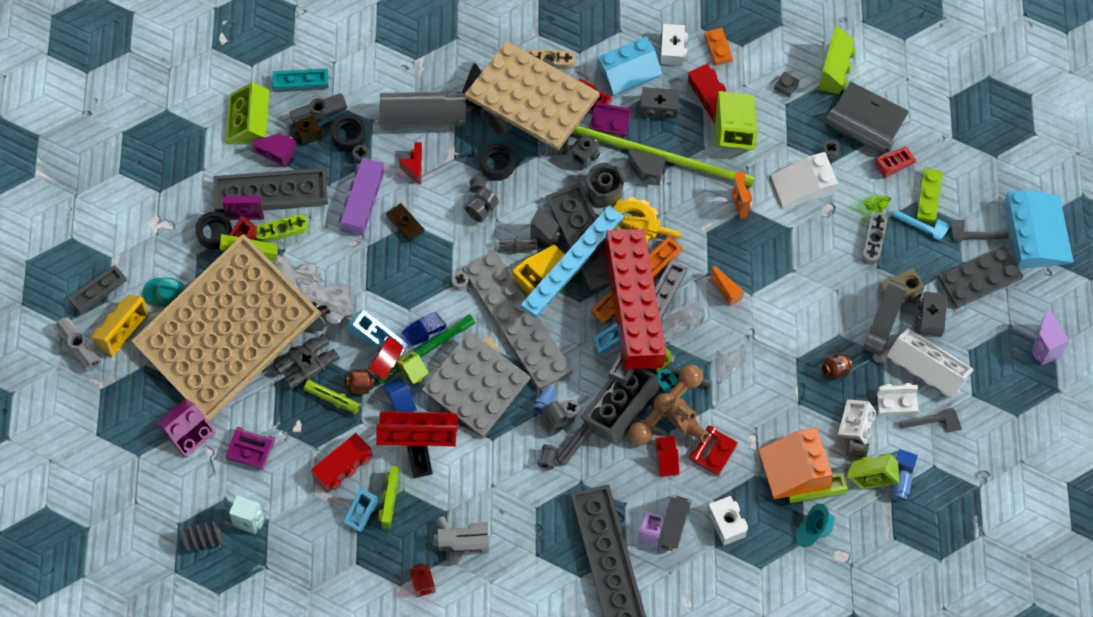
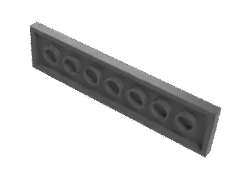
[570,484,646,617]

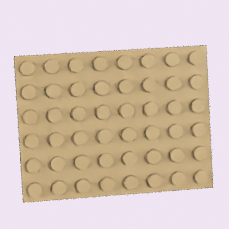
[132,234,322,422]

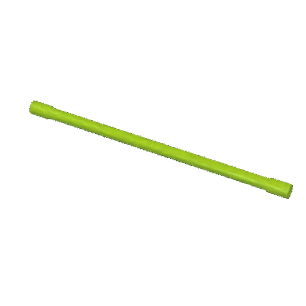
[572,125,755,187]

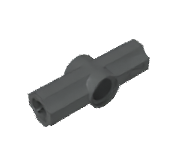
[289,93,347,124]

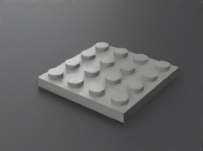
[422,331,531,438]

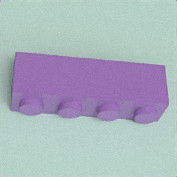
[339,158,385,236]

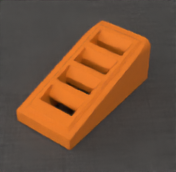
[710,266,744,306]

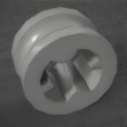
[452,271,469,291]

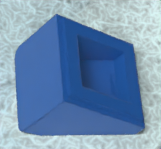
[896,449,918,473]

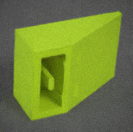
[713,91,757,151]

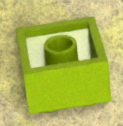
[848,454,899,490]

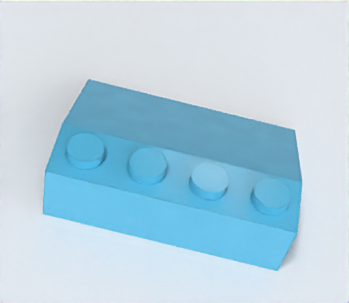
[1004,190,1074,269]

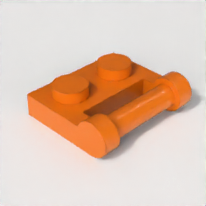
[732,171,752,219]

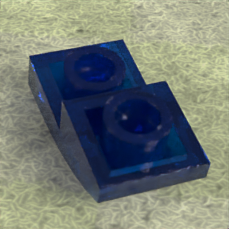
[402,312,446,346]

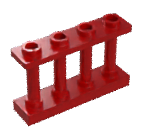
[376,411,458,447]

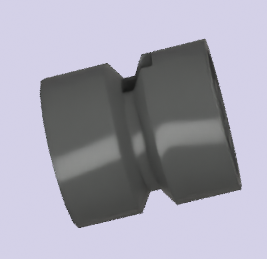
[464,187,499,223]

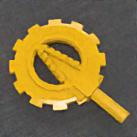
[610,197,682,244]

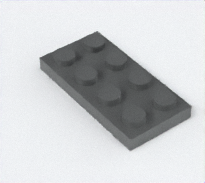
[938,246,1023,309]

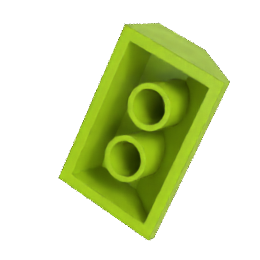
[818,25,856,95]
[225,82,269,145]

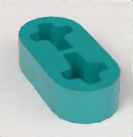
[657,369,686,400]

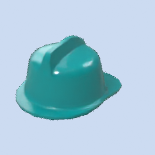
[142,277,186,307]
[796,503,835,548]

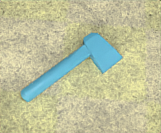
[892,210,950,240]

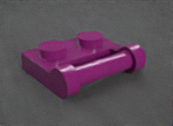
[225,427,275,470]

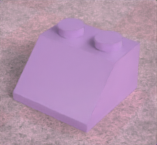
[1032,309,1069,365]

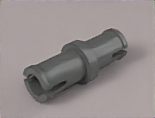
[499,237,537,252]

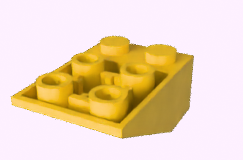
[512,245,580,296]

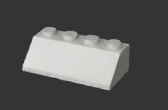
[887,328,974,398]

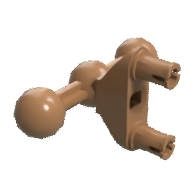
[628,364,710,446]

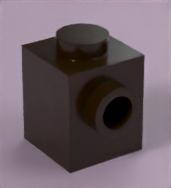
[293,114,323,146]

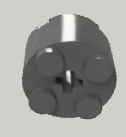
[586,162,624,207]

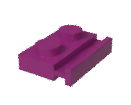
[590,102,631,136]

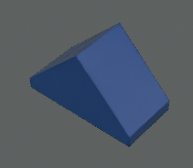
[382,377,417,412]

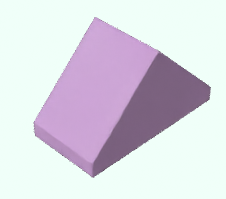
[638,512,665,547]

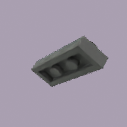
[68,265,127,314]

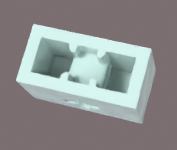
[229,496,264,534]

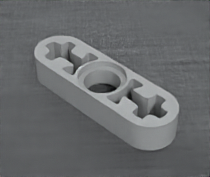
[862,212,888,264]

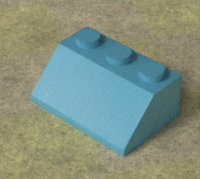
[597,36,662,96]

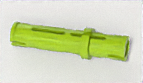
[304,380,361,415]

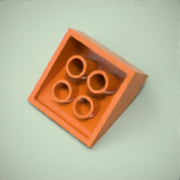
[758,427,832,499]

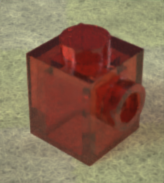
[409,564,436,598]

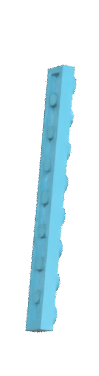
[520,206,624,319]

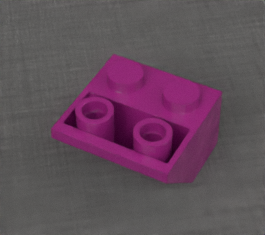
[156,399,216,458]

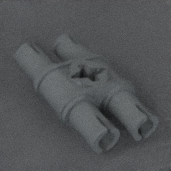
[274,334,340,390]

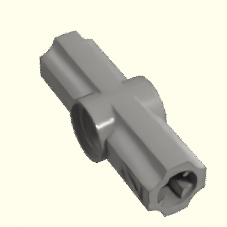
[54,317,101,371]

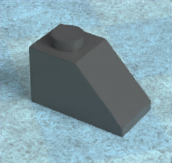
[628,149,666,185]
[530,207,561,247]

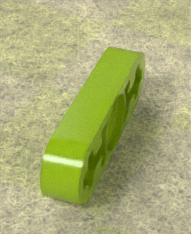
[256,214,309,243]

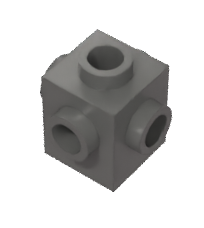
[571,134,600,169]

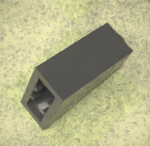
[658,495,692,551]

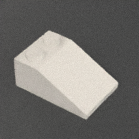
[770,152,838,208]

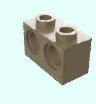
[877,268,924,307]

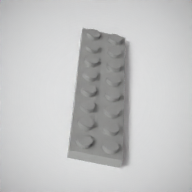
[462,250,573,391]

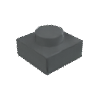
[774,72,800,97]

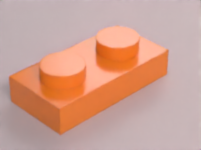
[704,28,733,66]

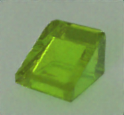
[863,194,891,213]

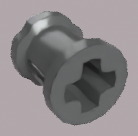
[846,438,870,458]
[537,444,559,470]

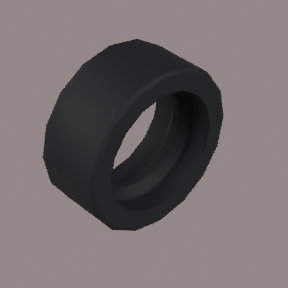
[331,114,367,152]
[480,143,515,181]
[195,212,232,249]

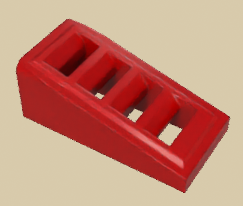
[875,147,917,178]

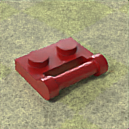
[688,425,738,476]

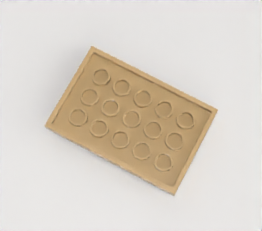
[465,41,600,150]

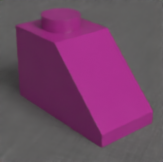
[252,133,297,167]

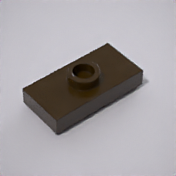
[386,203,425,242]

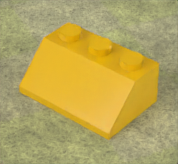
[91,294,149,358]

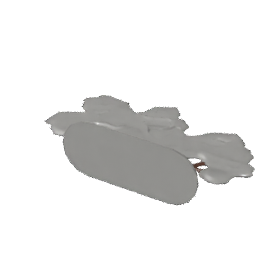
[269,255,354,331]

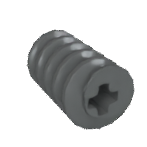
[180,521,224,552]

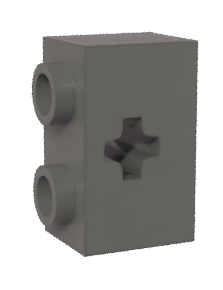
[640,87,679,119]
[916,291,948,337]

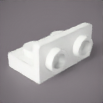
[876,383,919,416]
[838,400,876,444]

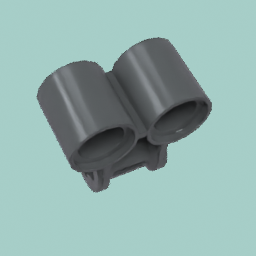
[538,400,580,437]

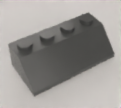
[580,369,661,445]

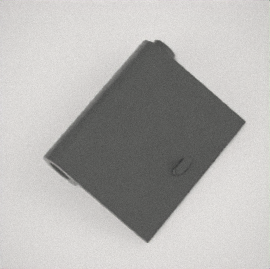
[824,81,909,154]

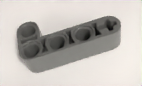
[862,279,908,356]

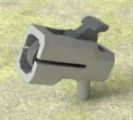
[434,516,489,565]

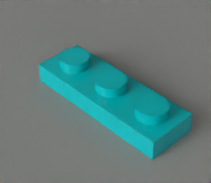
[273,68,329,91]

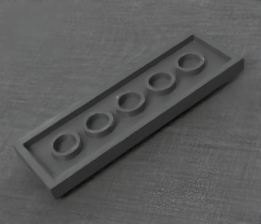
[213,168,328,212]
[546,183,610,293]

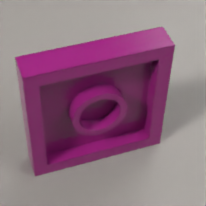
[222,196,264,221]

